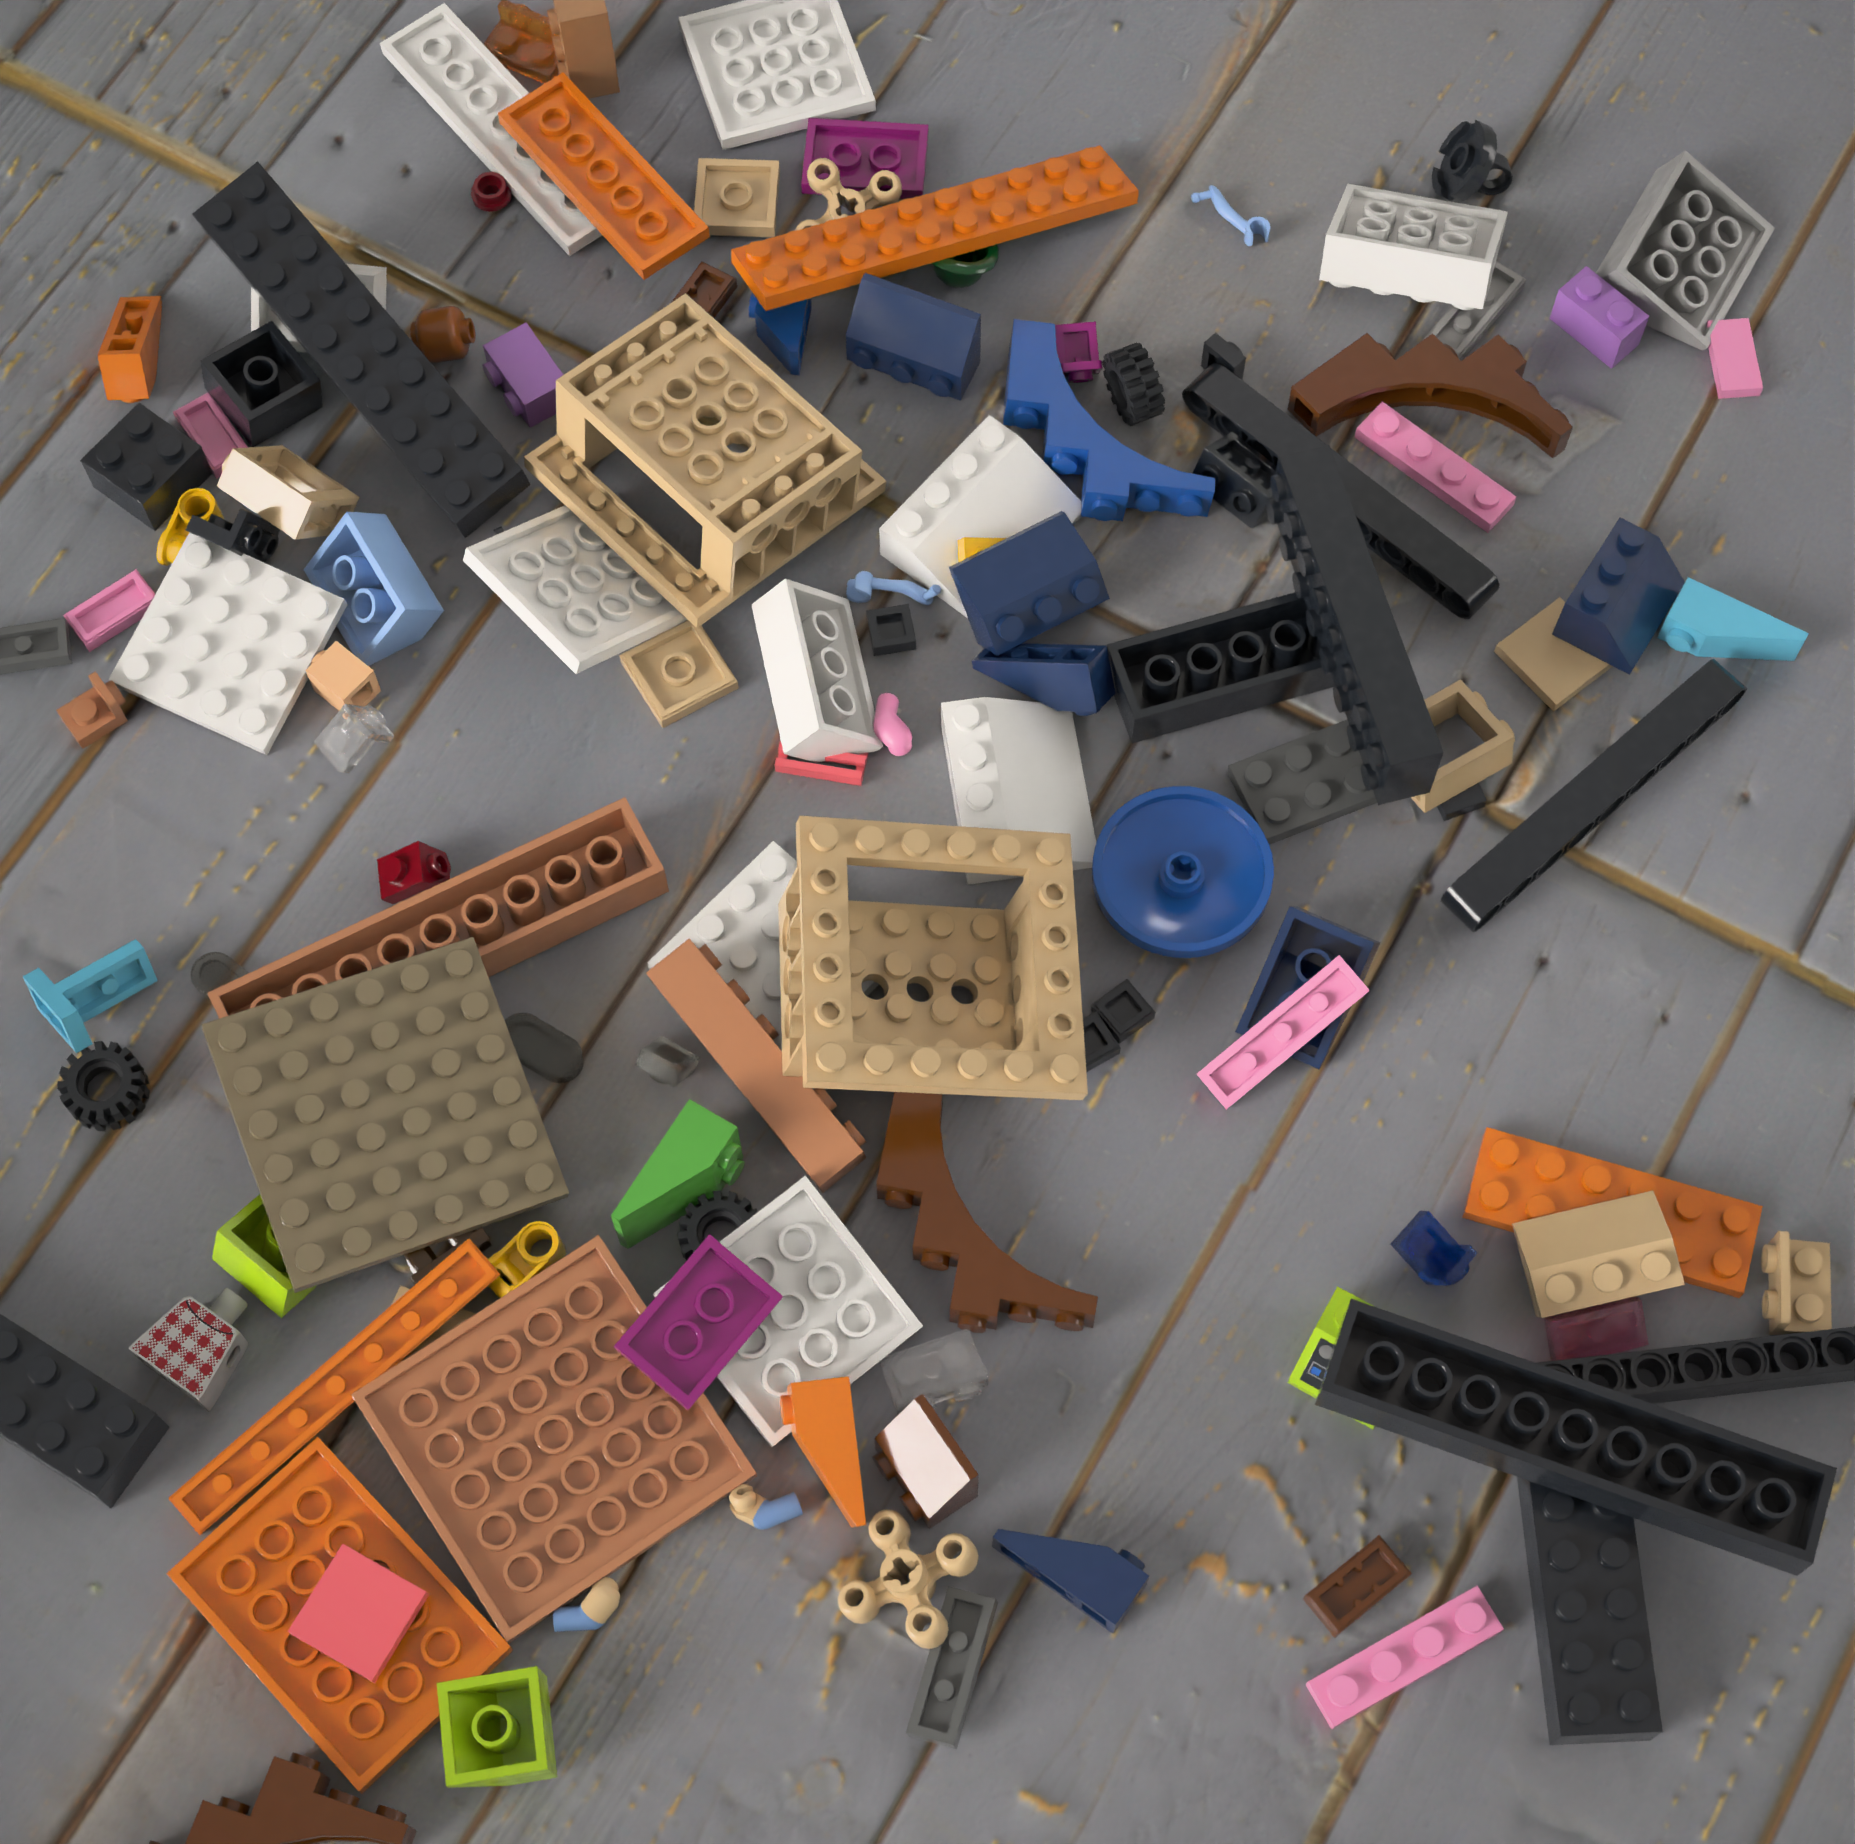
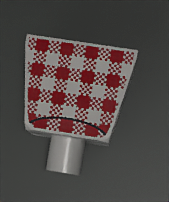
[128,1287,249,1412]

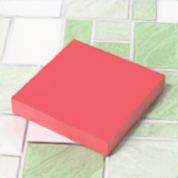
[288,1544,429,1683]

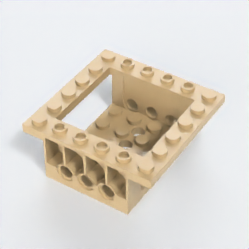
[524,293,886,628]
[778,816,1088,1100]

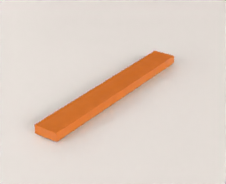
[168,1238,501,1535]

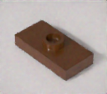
[671,261,737,318]
[1303,1535,1412,1638]

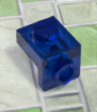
[1390,1211,1478,1286]

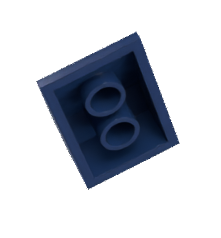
[1235,906,1381,1069]

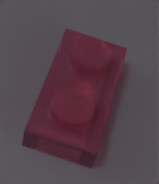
[1544,1296,1649,1361]

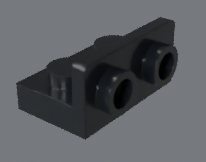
[1192,432,1277,528]
[186,508,280,563]

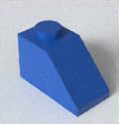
[749,293,812,375]

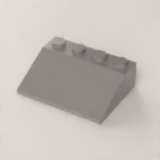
[1596,150,1775,351]

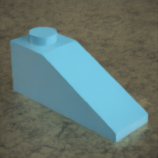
[1657,577,1809,661]

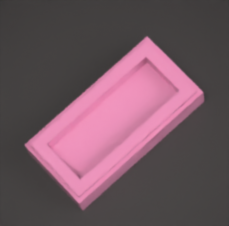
[1706,318,1763,399]
[173,393,248,479]
[63,569,155,652]

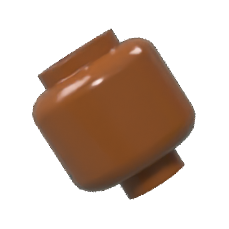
[410,306,476,363]

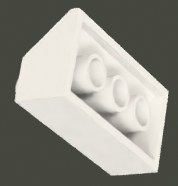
[752,578,883,763]

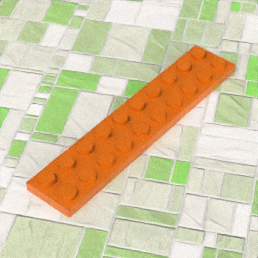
[731,145,1139,311]

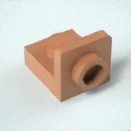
[56,671,128,749]

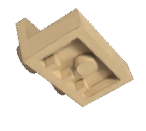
[1761,1231,1832,1335]

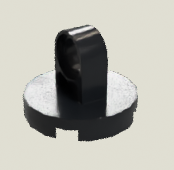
[1432,120,1513,203]

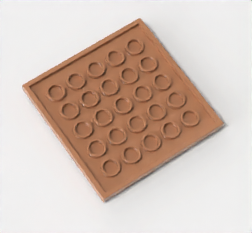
[351,1235,757,1644]

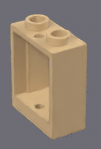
[217,445,360,539]
[1411,679,1515,813]

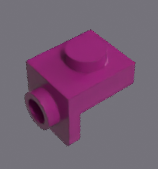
[1055,321,1103,383]

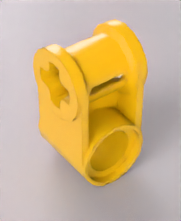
[157,488,225,566]
[488,1221,566,1298]

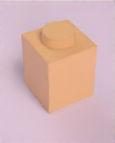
[305,641,381,720]

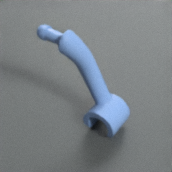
[1191,185,1270,246]
[846,571,941,605]

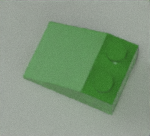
[611,1099,745,1249]

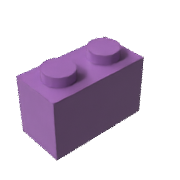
[1550,266,1649,369]
[482,323,563,428]

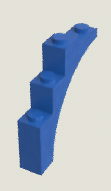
[1003,319,1215,521]

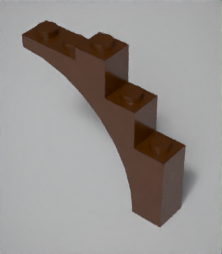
[1287,333,1573,458]
[876,1092,1098,1333]
[149,1752,417,1844]

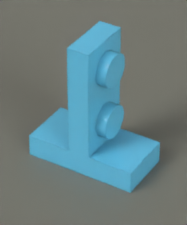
[23,939,158,1053]

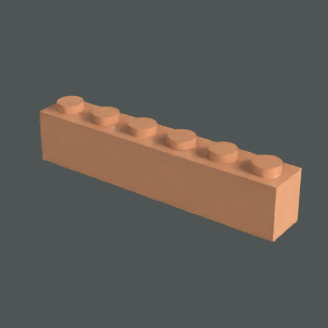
[646,938,866,1193]

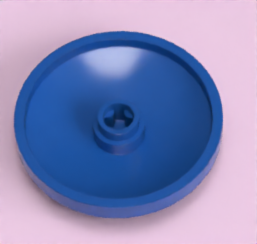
[1092,786,1274,958]

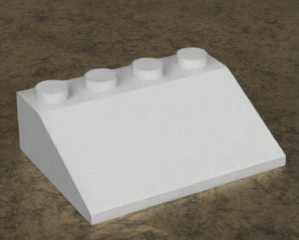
[1319,184,1508,310]
[879,415,1081,618]
[941,697,1096,885]

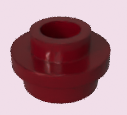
[471,172,512,212]

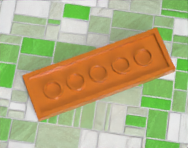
[498,72,710,280]
[1462,1127,1763,1298]

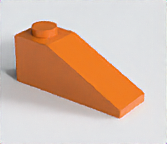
[97,296,162,403]
[780,1376,866,1528]

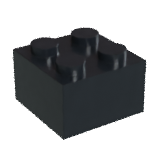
[200,321,323,447]
[80,403,213,531]

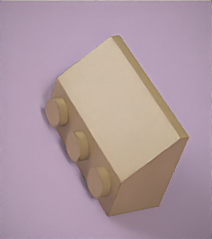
[1512,1191,1685,1318]

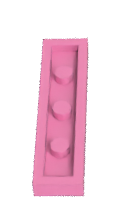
[1354,402,1516,533]
[1197,955,1370,1110]
[1306,1585,1504,1729]

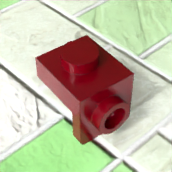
[377,841,451,904]

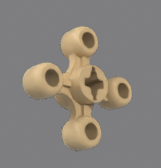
[795,158,902,230]
[838,1509,978,1649]

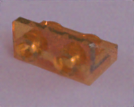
[483,0,564,84]

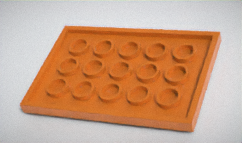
[166,1437,513,1794]

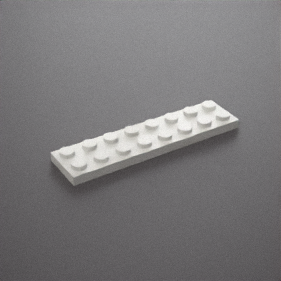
[380,3,602,256]

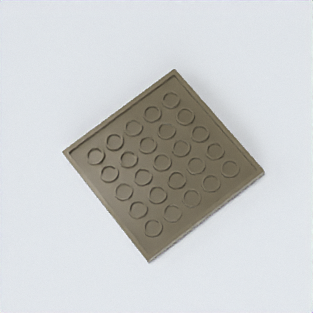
[202,937,569,1293]

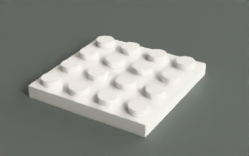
[678,0,876,150]
[463,505,688,674]
[109,532,348,755]
[647,841,879,1051]
[653,1176,923,1447]

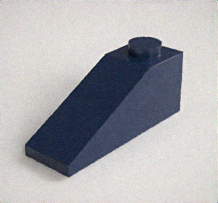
[971,643,1116,716]
[992,1529,1149,1634]

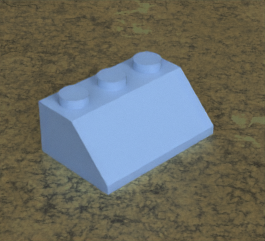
[303,511,444,666]

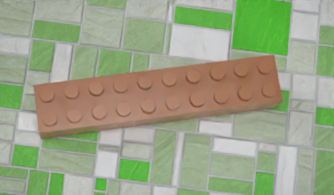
[207,797,669,1018]

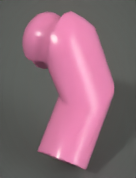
[873,693,912,756]

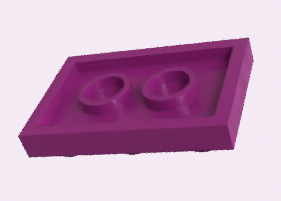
[801,118,929,199]
[613,1234,783,1411]

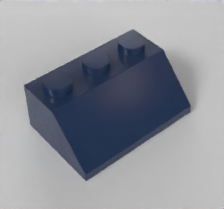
[846,273,981,401]
[949,511,1110,656]
[1552,517,1685,675]

